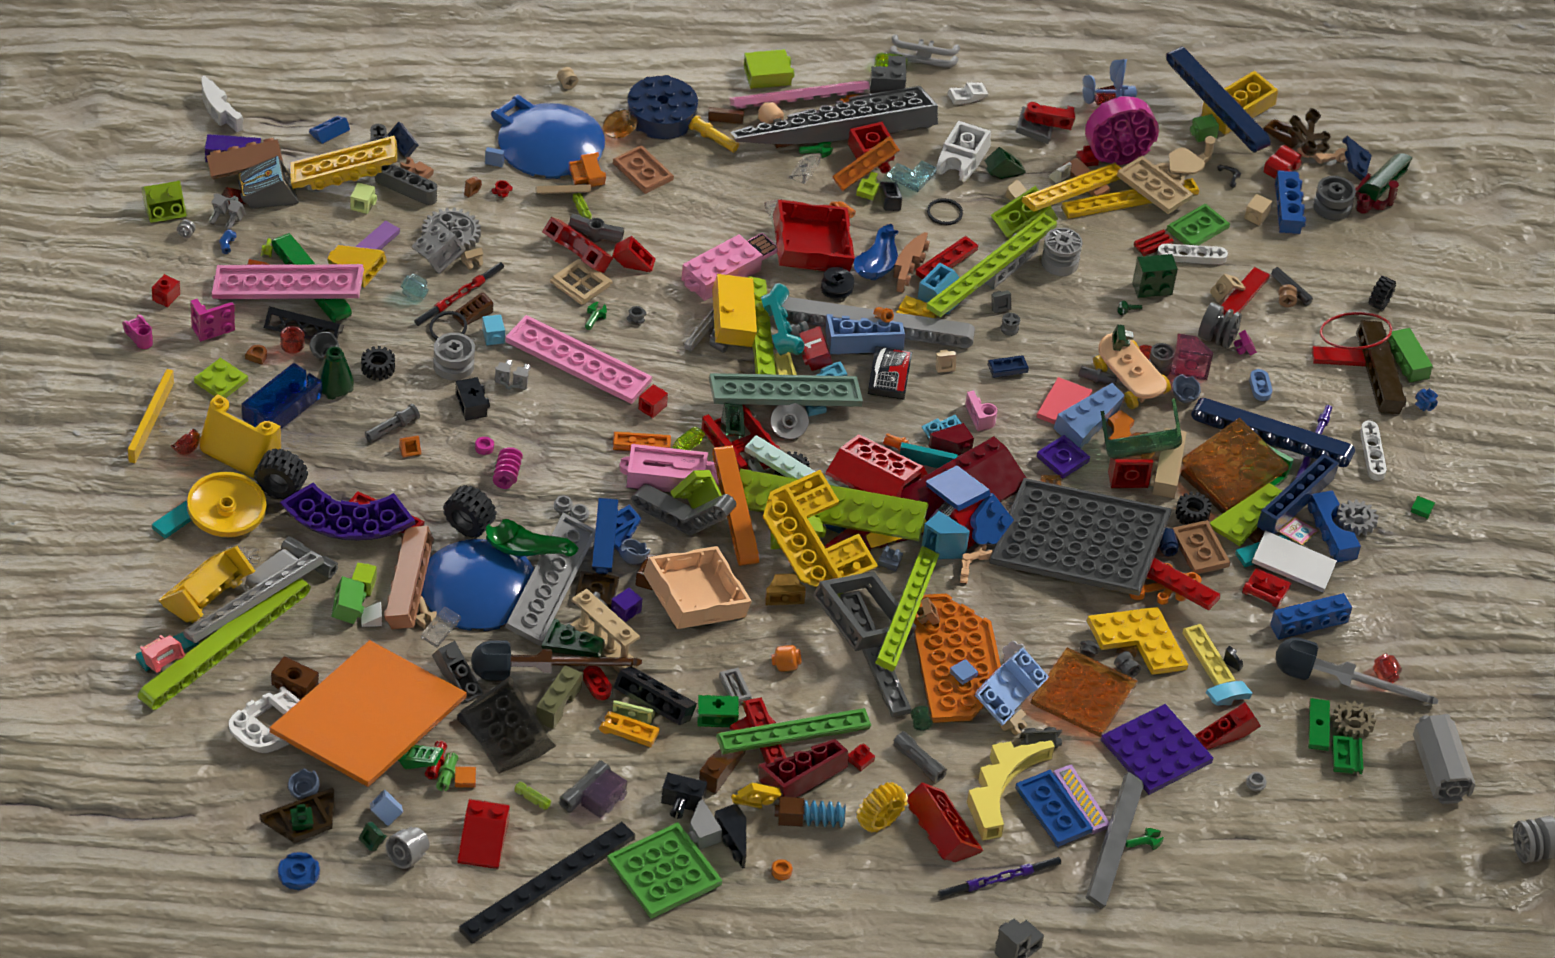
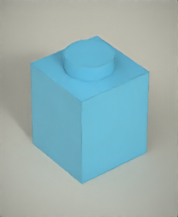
[482,315,505,345]

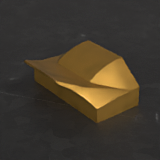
[765,573,806,606]

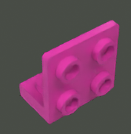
[190,299,235,342]

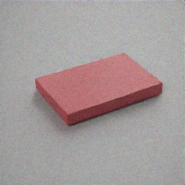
[1037,377,1092,424]

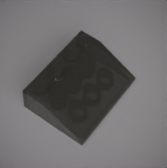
[460,677,556,774]

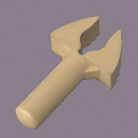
[415,596,437,629]

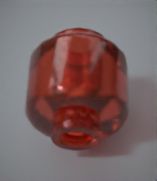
[280,326,305,354]
[1373,653,1402,683]

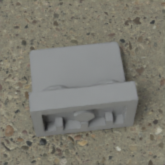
[412,222,466,274]

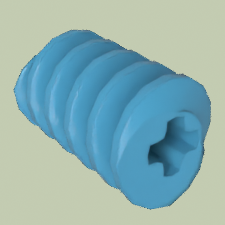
[803,800,846,828]

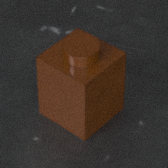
[774,797,804,827]

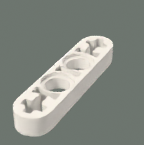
[1157,244,1228,265]
[1360,421,1387,481]

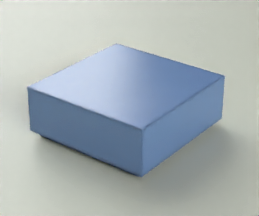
[485,147,504,167]
[950,659,978,685]

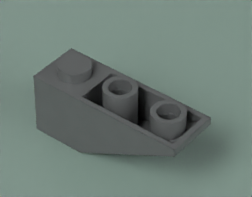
[432,641,484,702]

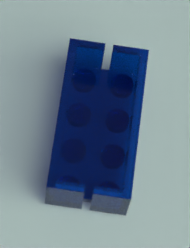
[241,363,322,429]

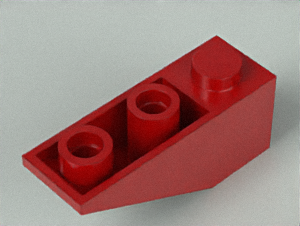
[1195,702,1261,750]

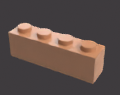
[207,138,284,180]

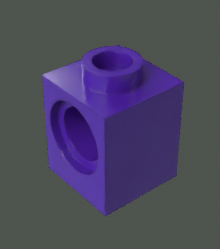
[611,587,643,622]

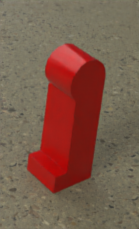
[1023,102,1075,130]

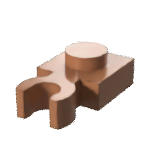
[400,157,433,179]

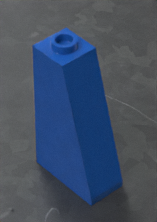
[592,498,618,574]

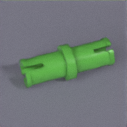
[436,753,459,791]

